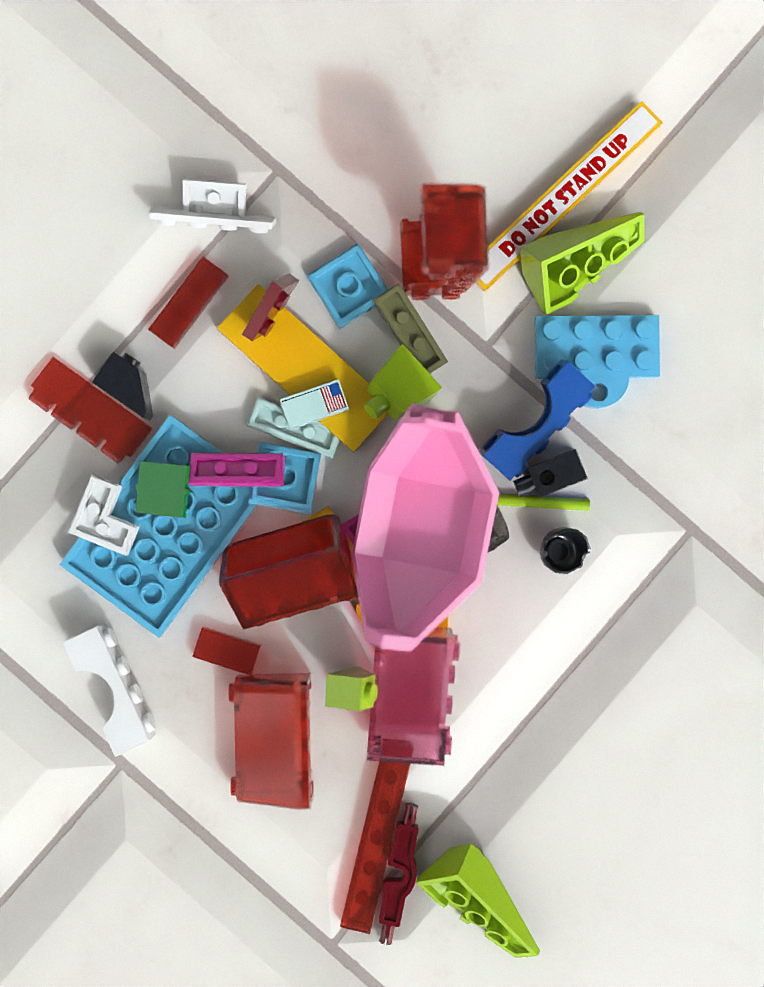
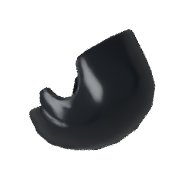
[540,527,591,574]

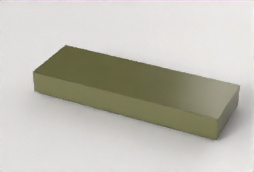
[372,283,448,374]

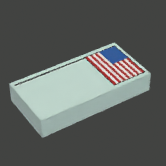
[280,379,349,430]

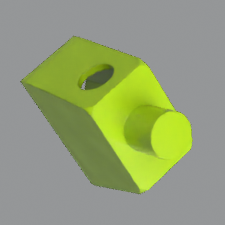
[364,344,442,421]

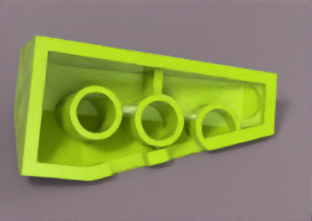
[520,212,644,315]
[416,843,540,958]

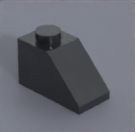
[92,352,153,421]

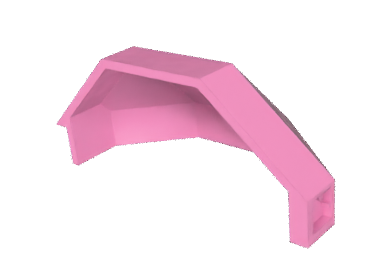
[351,404,499,651]

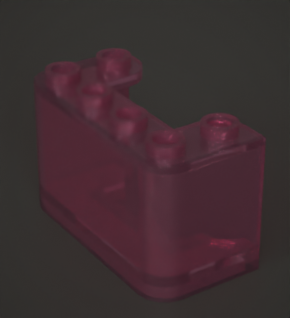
[367,627,460,766]

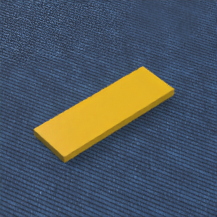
[217,284,388,453]

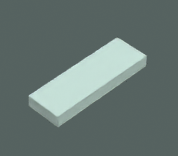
[247,397,340,459]

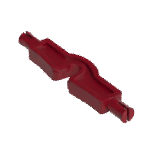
[379,803,419,945]

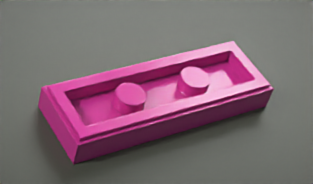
[189,453,286,487]

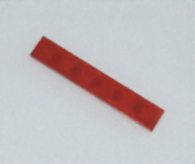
[340,743,413,934]

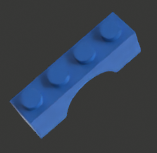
[478,359,596,481]

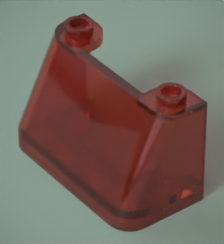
[228,673,314,810]

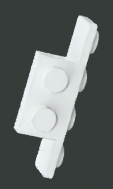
[149,178,276,233]

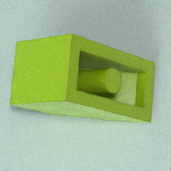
[325,667,378,711]

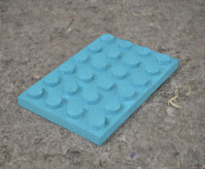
[59,415,258,638]

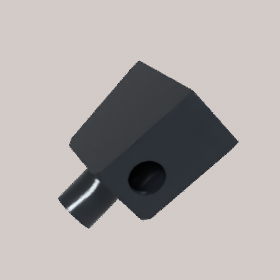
[513,449,588,498]

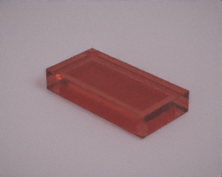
[192,626,261,676]

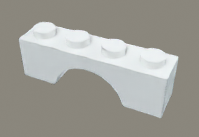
[62,623,156,757]

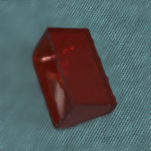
[219,514,358,630]

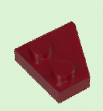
[242,273,300,342]

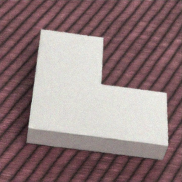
[68,474,140,555]

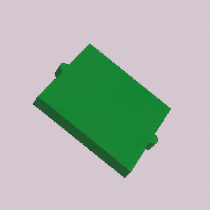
[135,461,191,518]

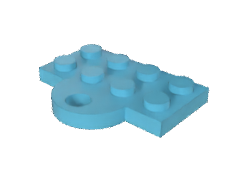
[535,315,660,409]

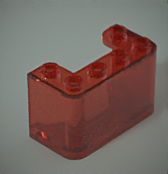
[400,184,489,300]

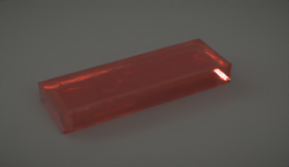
[148,256,229,349]

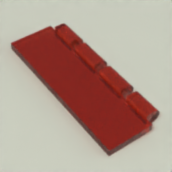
[28,357,153,464]

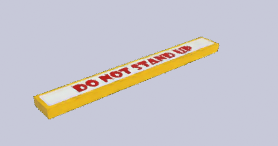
[464,101,663,293]

